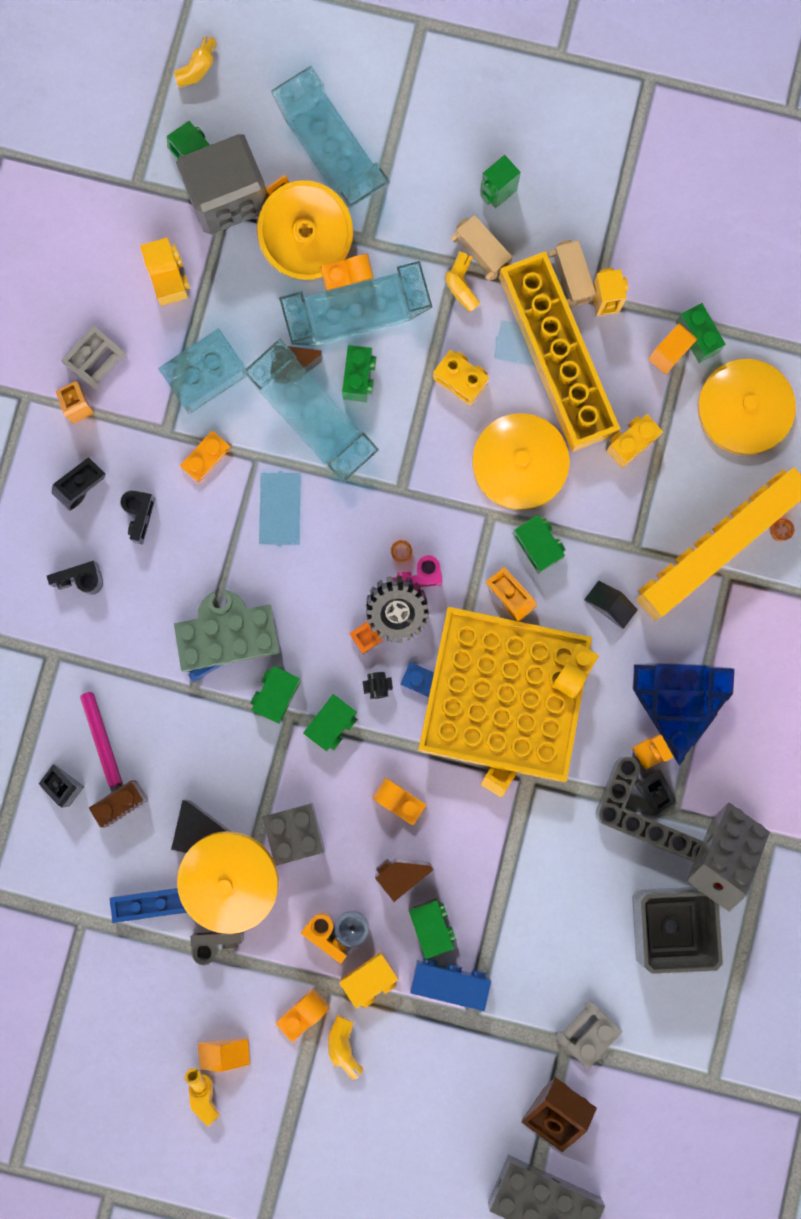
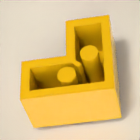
[139,237,190,306]

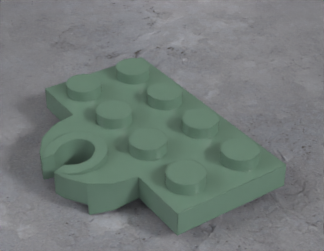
[174,590,280,673]

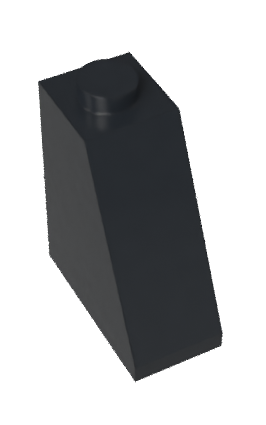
[171,799,232,853]

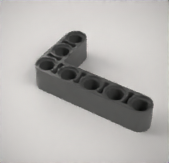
[596,757,703,862]

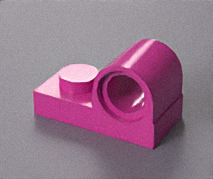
[392,555,442,588]

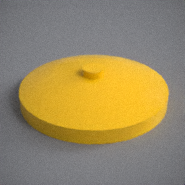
[256,180,353,280]
[697,359,796,455]
[472,413,570,511]
[177,831,279,934]

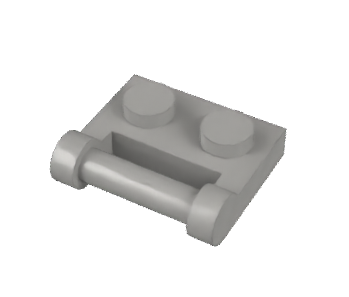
[62,325,127,391]
[555,1000,622,1069]

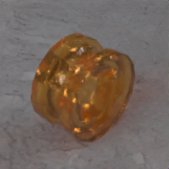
[770,519,795,542]
[391,540,413,563]

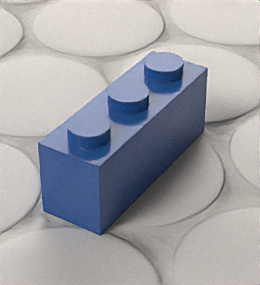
[410,957,491,1012]

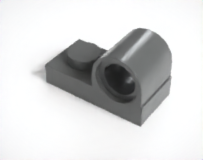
[190,931,244,966]

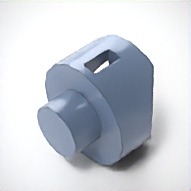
[335,911,369,947]

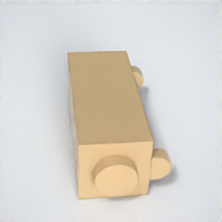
[451,215,513,281]
[548,240,596,308]

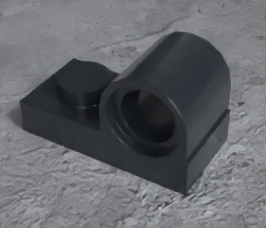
[51,457,106,511]
[120,490,156,545]
[46,560,103,595]

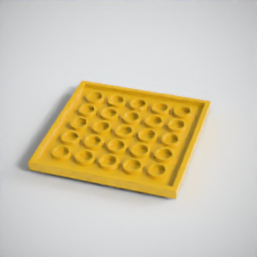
[418,607,592,783]

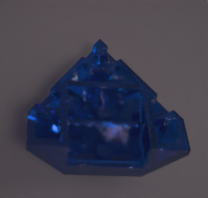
[632,663,735,766]

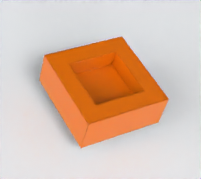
[349,621,383,654]

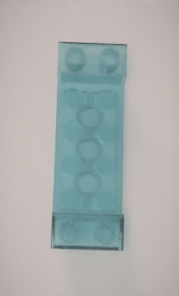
[271,66,390,209]
[279,261,433,345]
[243,338,379,483]

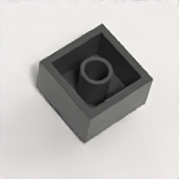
[262,803,325,866]

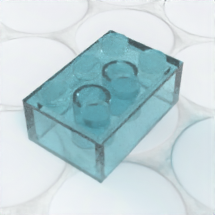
[158,328,249,414]

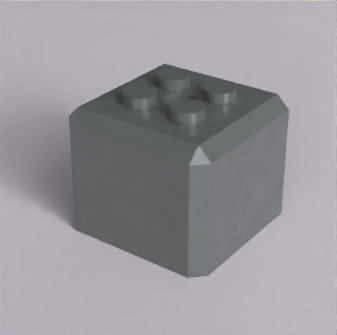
[176,134,268,234]
[632,887,723,974]

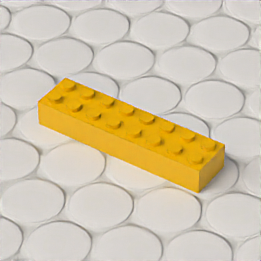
[499,251,620,453]
[635,467,801,621]

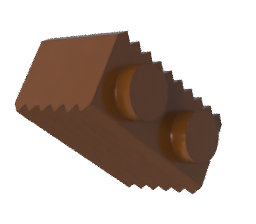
[89,780,148,828]

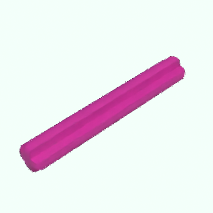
[80,692,122,787]

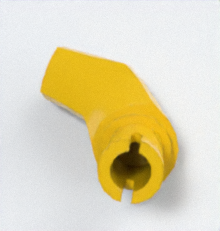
[174,36,217,88]
[445,251,480,312]
[328,1015,363,1079]
[185,1068,221,1127]

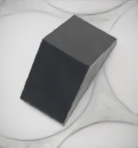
[584,580,638,629]
[39,764,85,808]
[634,769,676,815]

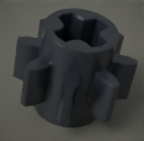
[362,672,393,699]

